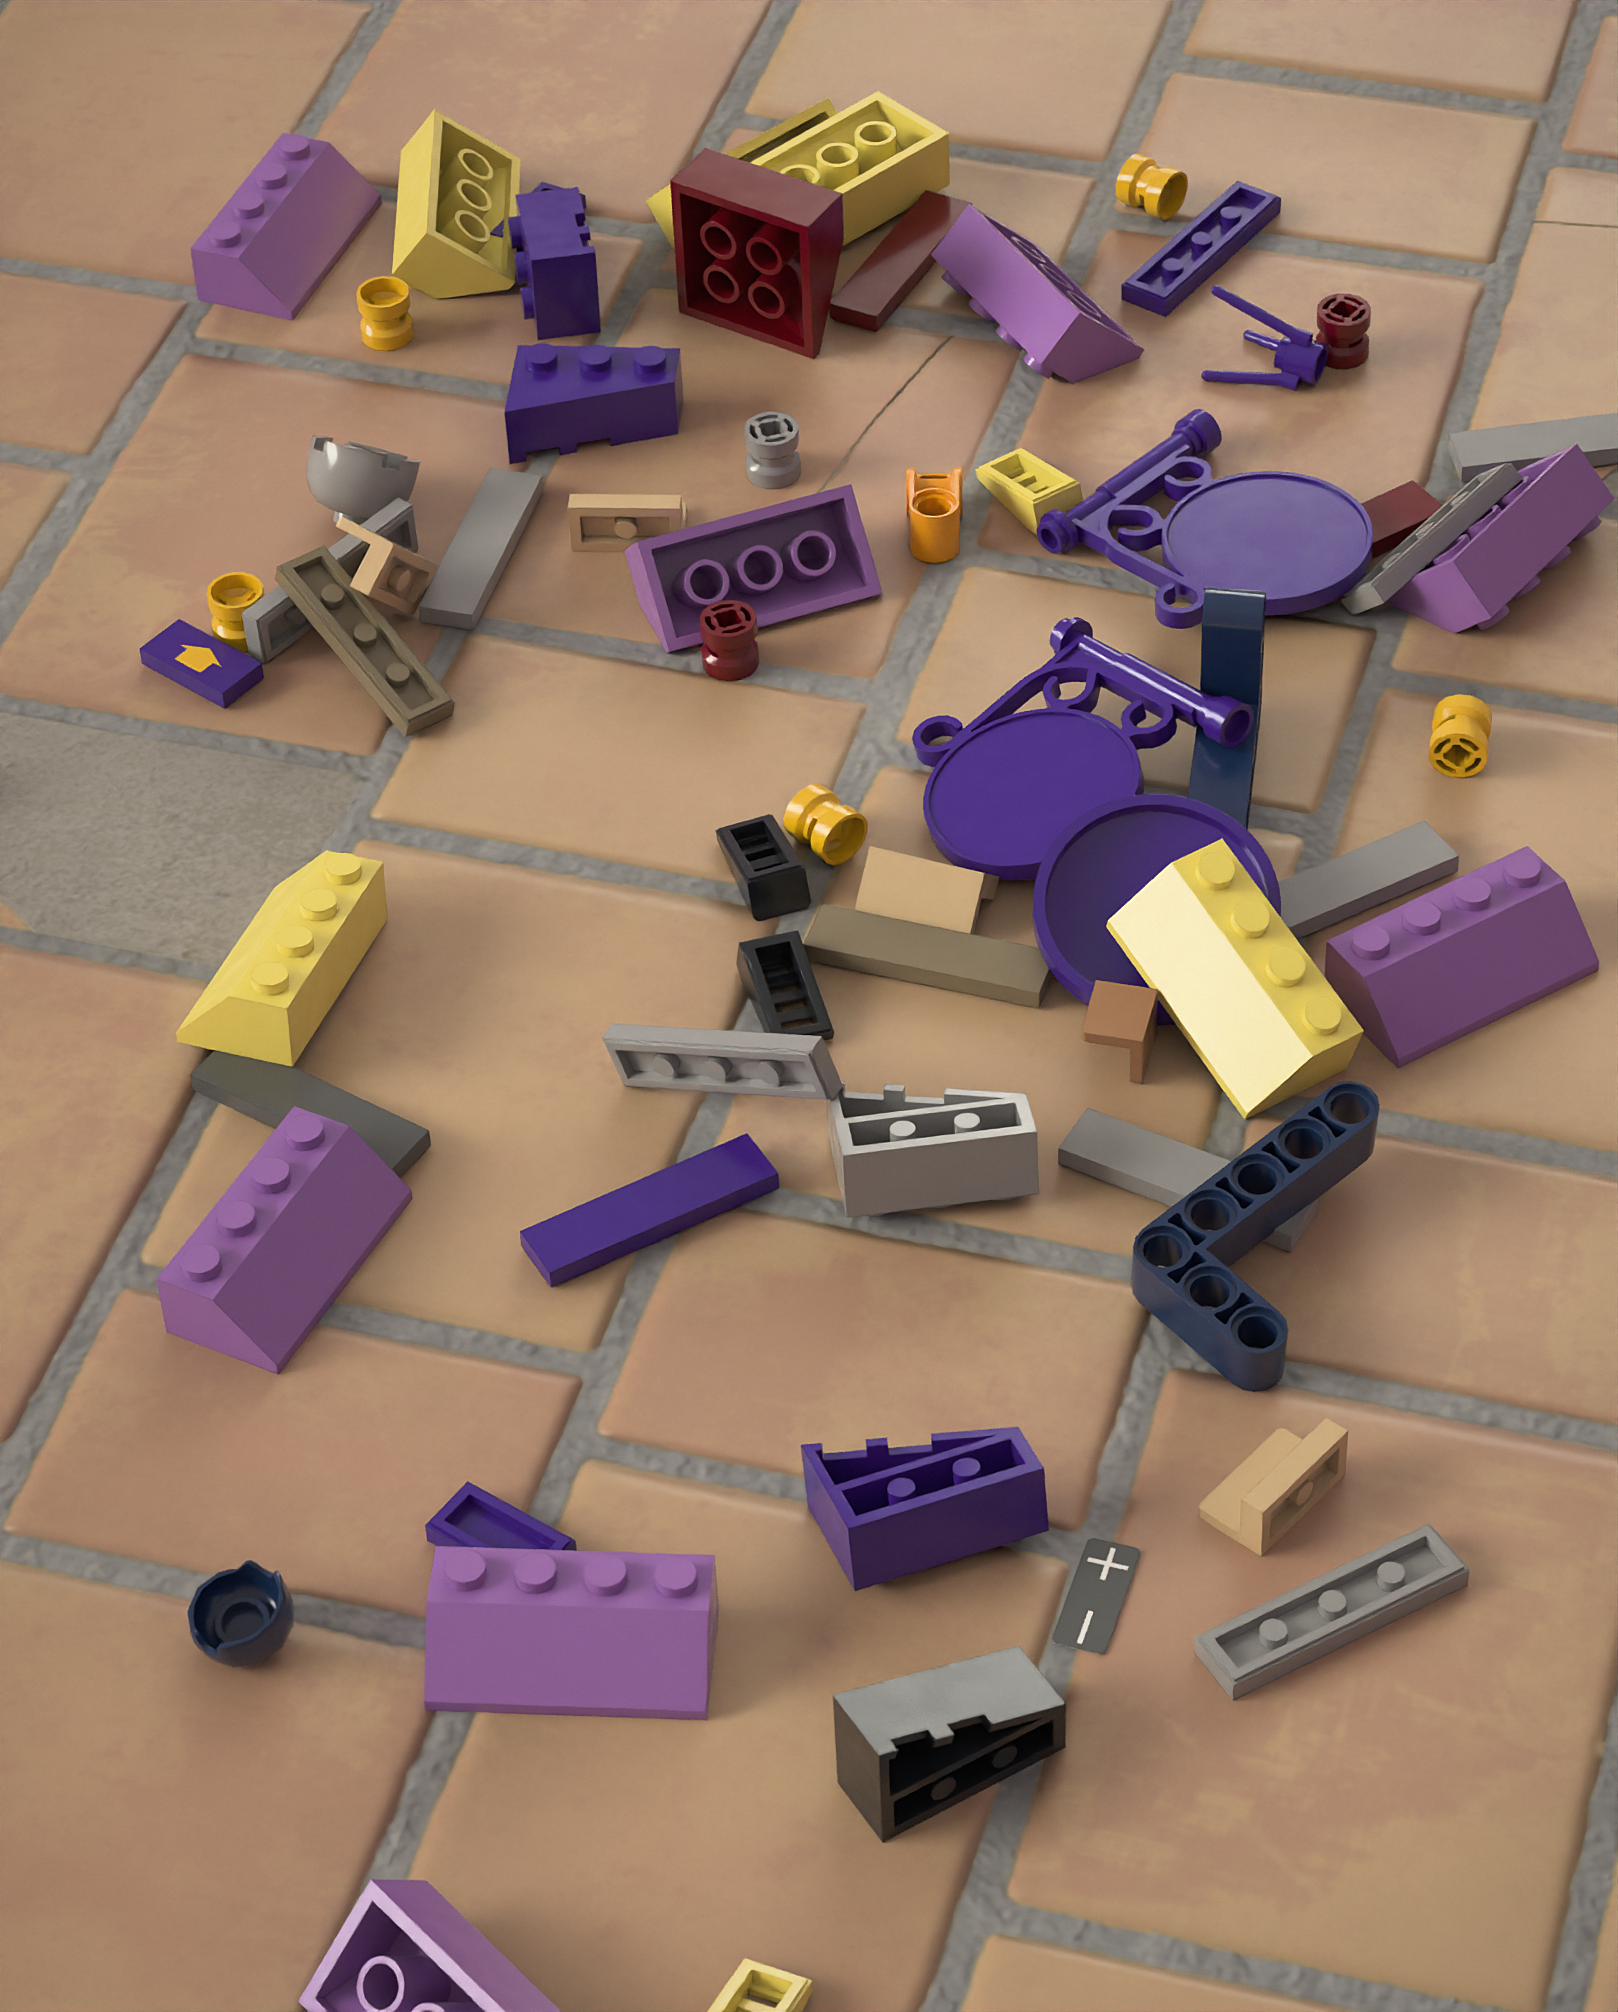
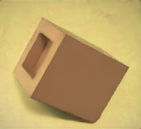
[1081,980,1158,1084]

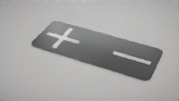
[1052,1538,1141,1654]

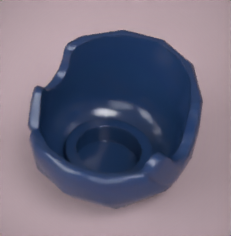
[187,1560,294,1667]

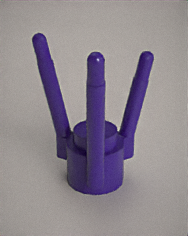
[1201,285,1329,391]

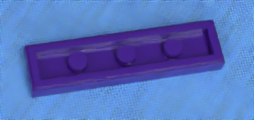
[1121,181,1281,317]
[520,1133,779,1288]

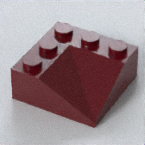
[670,148,844,359]

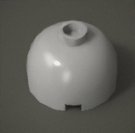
[306,435,421,525]

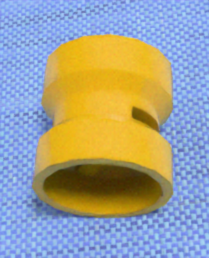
[1115,153,1188,221]
[356,276,414,351]
[206,572,265,652]
[1428,694,1492,778]
[784,783,868,866]

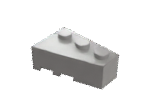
[826,1081,1039,1218]

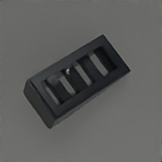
[715,814,811,921]
[736,930,834,1040]

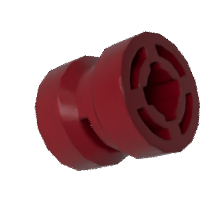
[1316,293,1371,369]
[699,600,759,681]

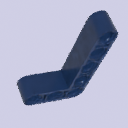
[1188,587,1266,830]
[1131,1081,1380,1392]

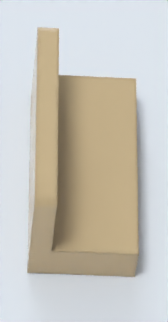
[568,494,688,552]
[336,516,439,616]
[855,846,999,934]
[1199,1417,1348,1557]

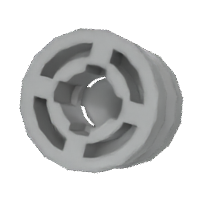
[744,411,801,489]

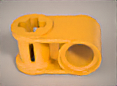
[906,467,963,563]

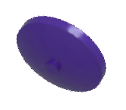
[1032,794,1281,1026]

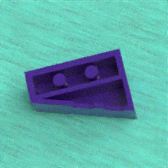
[508,187,601,340]
[504,343,684,464]
[800,1427,1049,1591]

